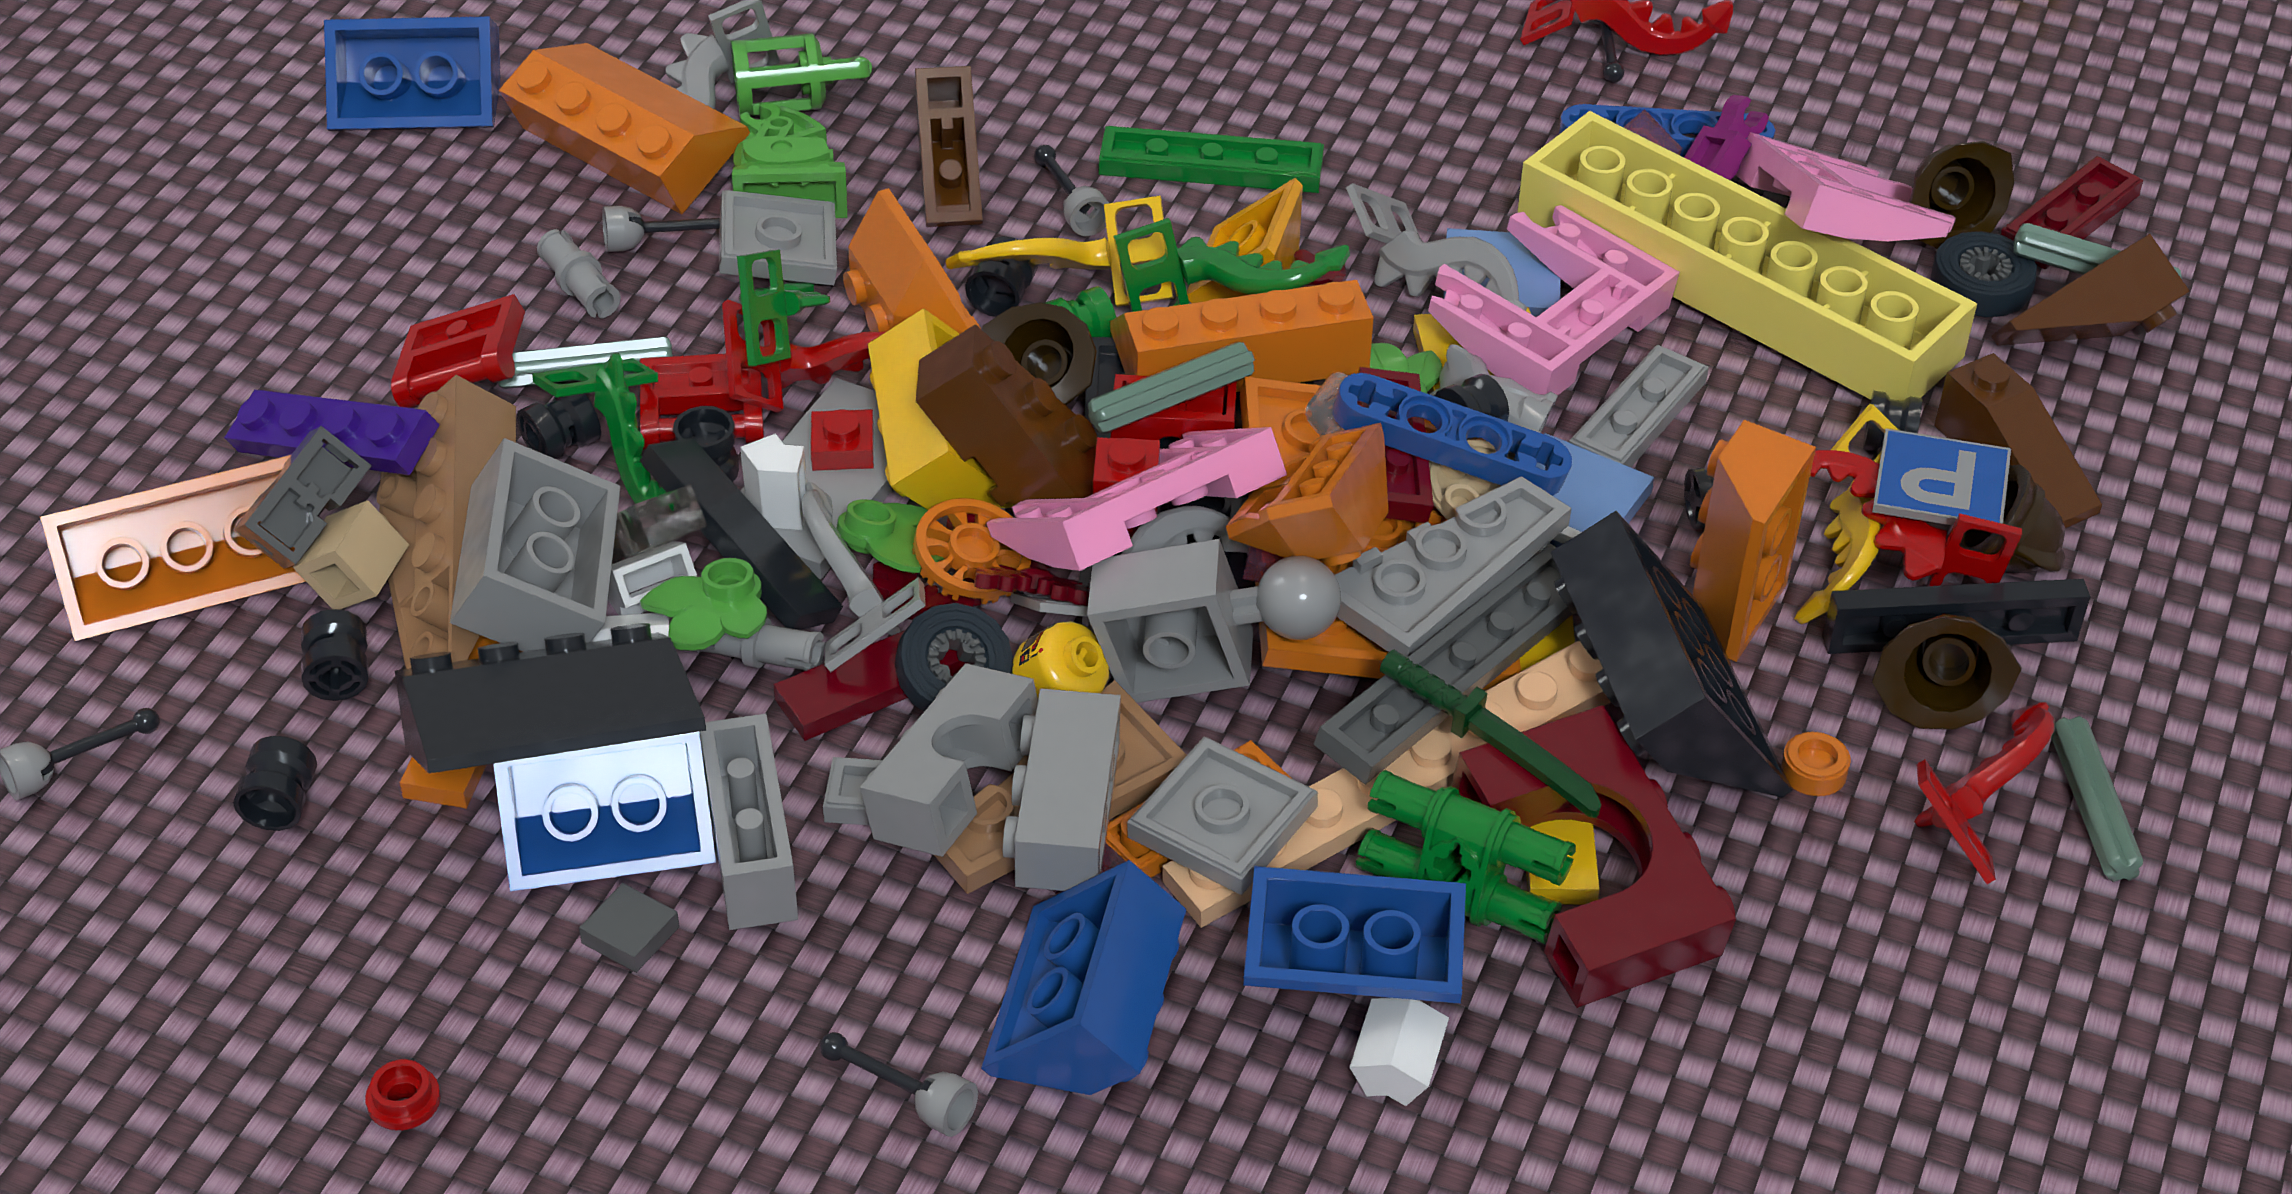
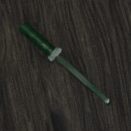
[1380,649,1601,818]

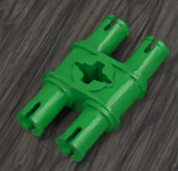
[1356,770,1576,944]

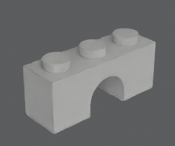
[860,663,1038,857]

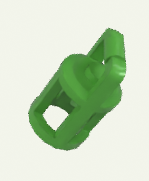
[731,33,872,117]

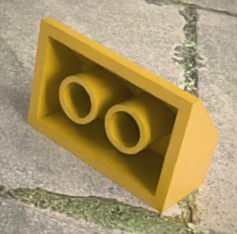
[868,308,1014,510]

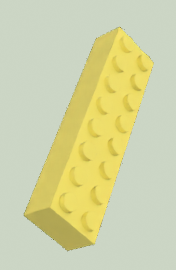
[1517,111,1977,401]

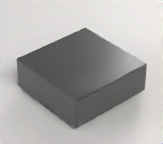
[579,883,680,973]

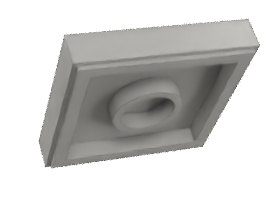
[719,190,837,286]
[1127,736,1318,895]

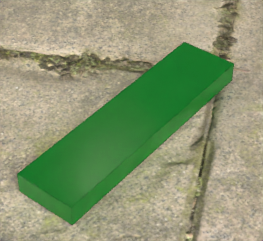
[1099,126,1324,193]

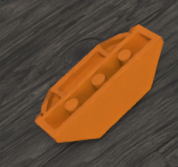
[843,188,981,334]
[1226,423,1388,566]

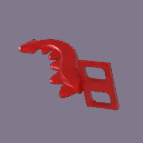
[1520,0,1734,56]
[722,299,885,413]
[1810,450,2022,586]
[1914,702,2055,884]

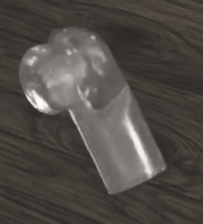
[1305,372,1347,436]

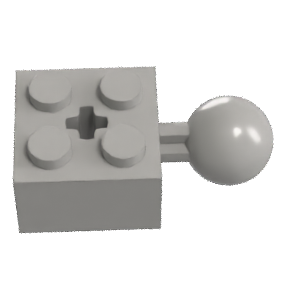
[1087,539,1341,703]

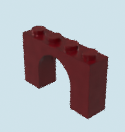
[1451,705,1736,1008]

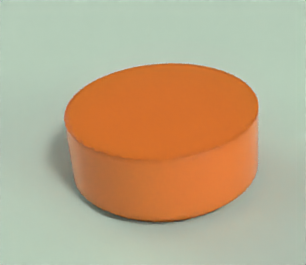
[1781,732,1851,796]

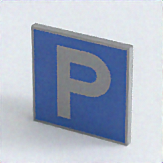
[1872,428,2011,530]

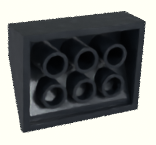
[1551,511,1793,797]
[395,623,706,773]

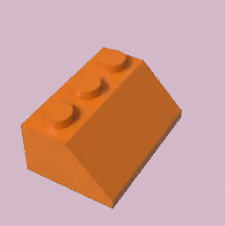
[1690,420,1816,662]

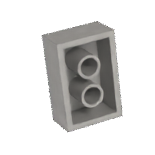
[450,438,620,652]

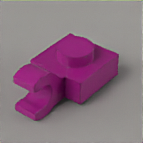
[1684,94,1769,180]

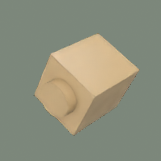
[293,500,409,610]

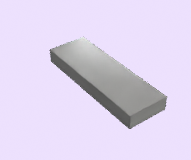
[1569,345,1709,467]

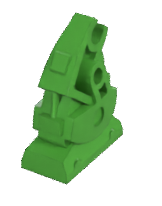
[732,102,848,218]

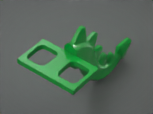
[1113,218,1350,312]
[737,249,830,366]
[532,353,681,527]

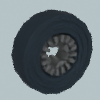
[1931,232,2037,317]
[895,603,1013,711]

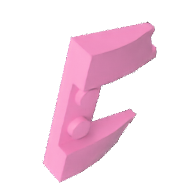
[1736,132,1956,241]
[1428,205,1680,395]
[986,427,1287,571]

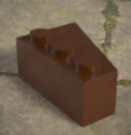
[916,324,1097,507]

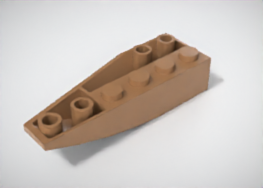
[377,375,516,669]

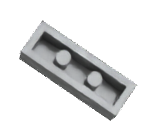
[1003,689,1121,891]
[700,714,798,930]

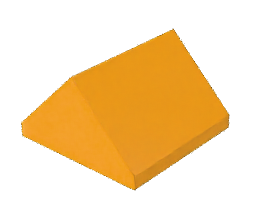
[1187,178,1303,303]

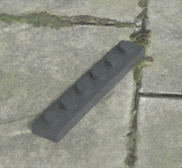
[1313,544,1573,785]

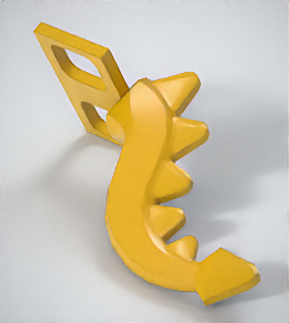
[945,196,1174,307]
[1794,404,1898,624]

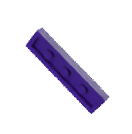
[224,389,439,475]

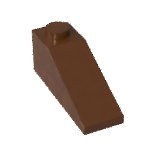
[915,66,983,227]
[1991,234,2190,346]
[1934,353,2102,528]

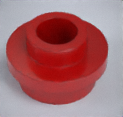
[365,1059,441,1130]

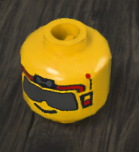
[1012,621,1109,698]

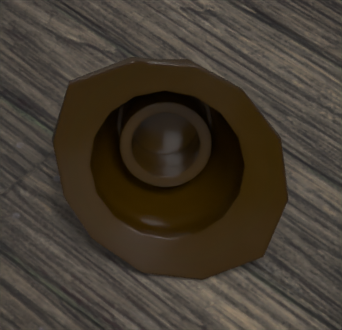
[1909,141,2015,249]
[982,302,1097,405]
[1959,465,2065,574]
[1872,614,2022,730]

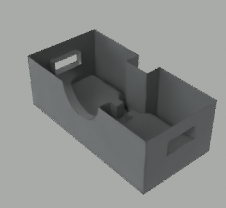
[234,426,371,569]

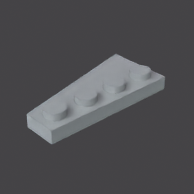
[1335,476,1572,657]

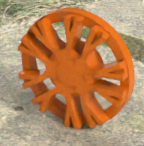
[912,498,1032,604]

